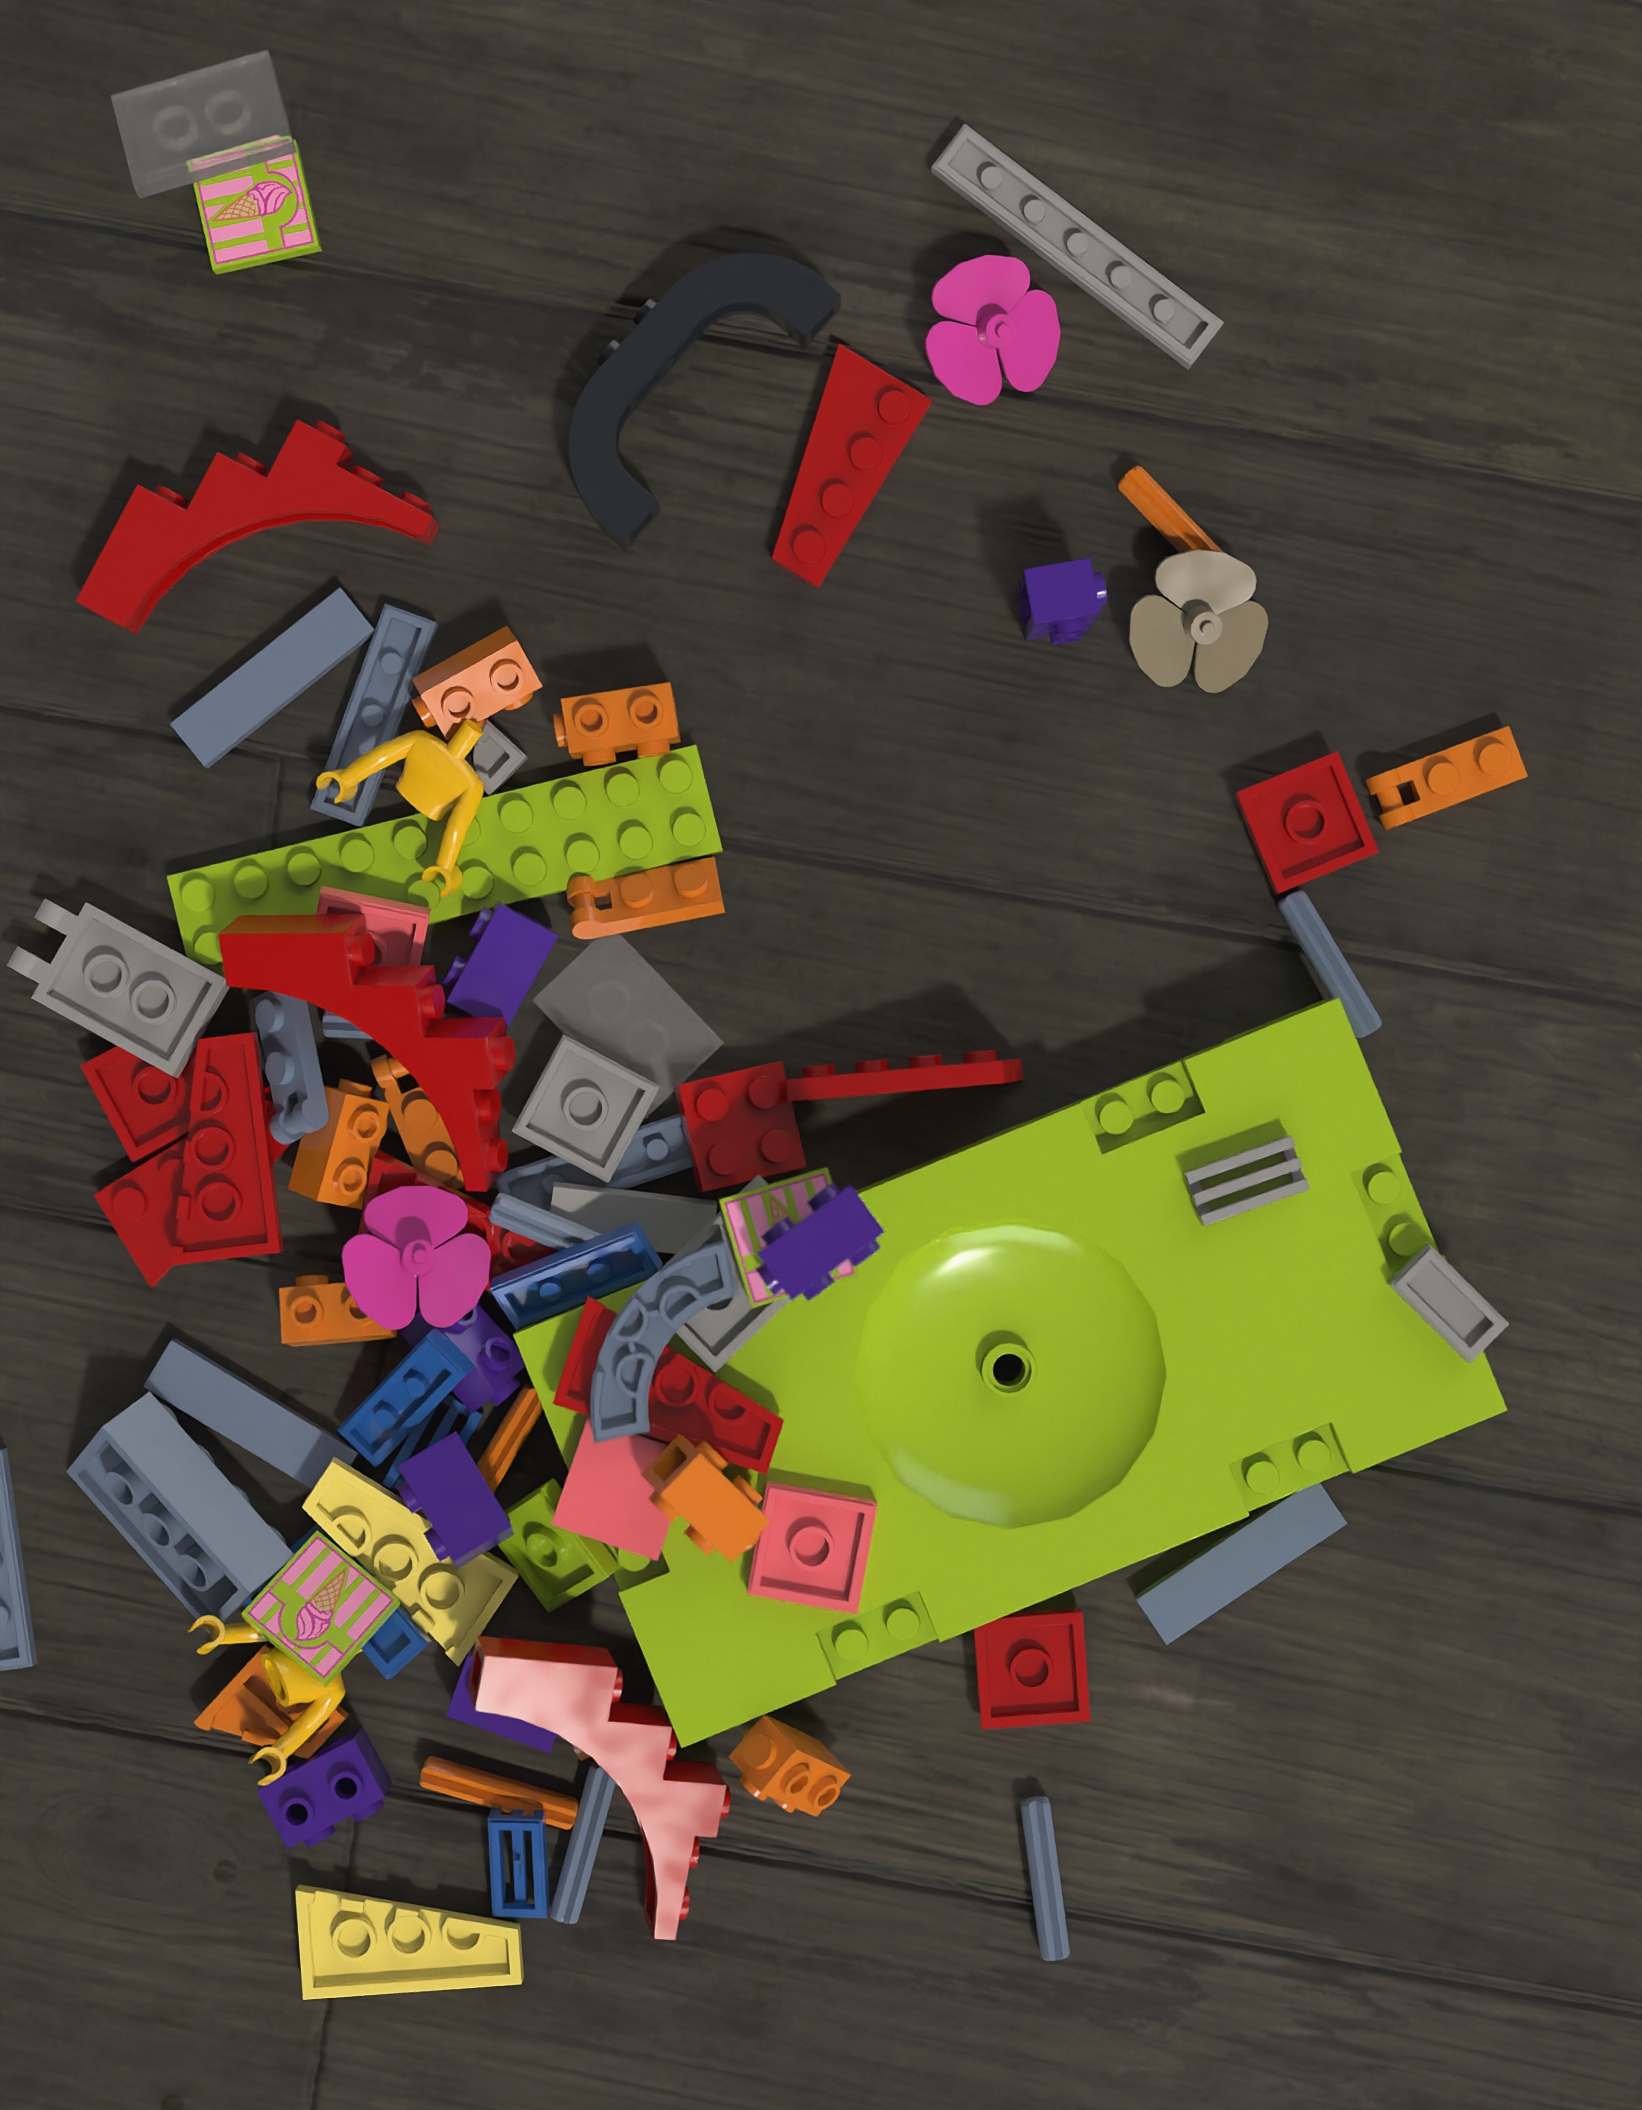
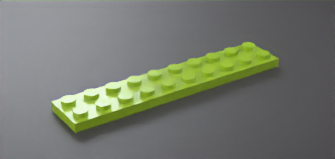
[167,745,723,977]

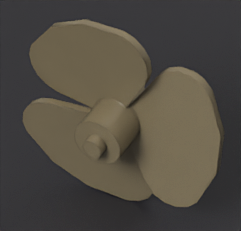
[1128,549,1268,693]

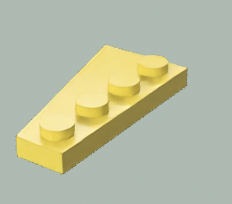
[302,1457,519,1667]
[295,1884,524,2000]

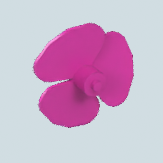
[924,255,1061,405]
[342,1186,491,1330]

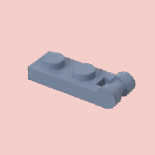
[253,990,329,1145]

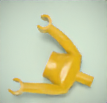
[316,719,485,897]
[187,1615,362,1786]

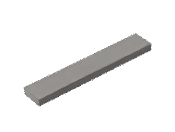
[931,124,1224,370]

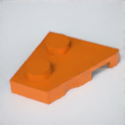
[193,1641,349,1759]

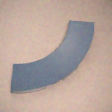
[591,1240,737,1443]

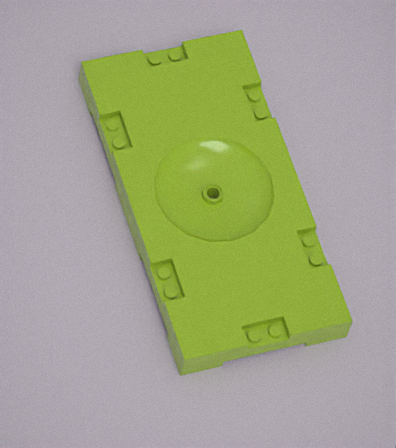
[513,998,1508,1748]

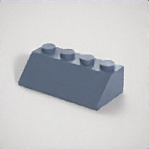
[66,1391,294,1634]

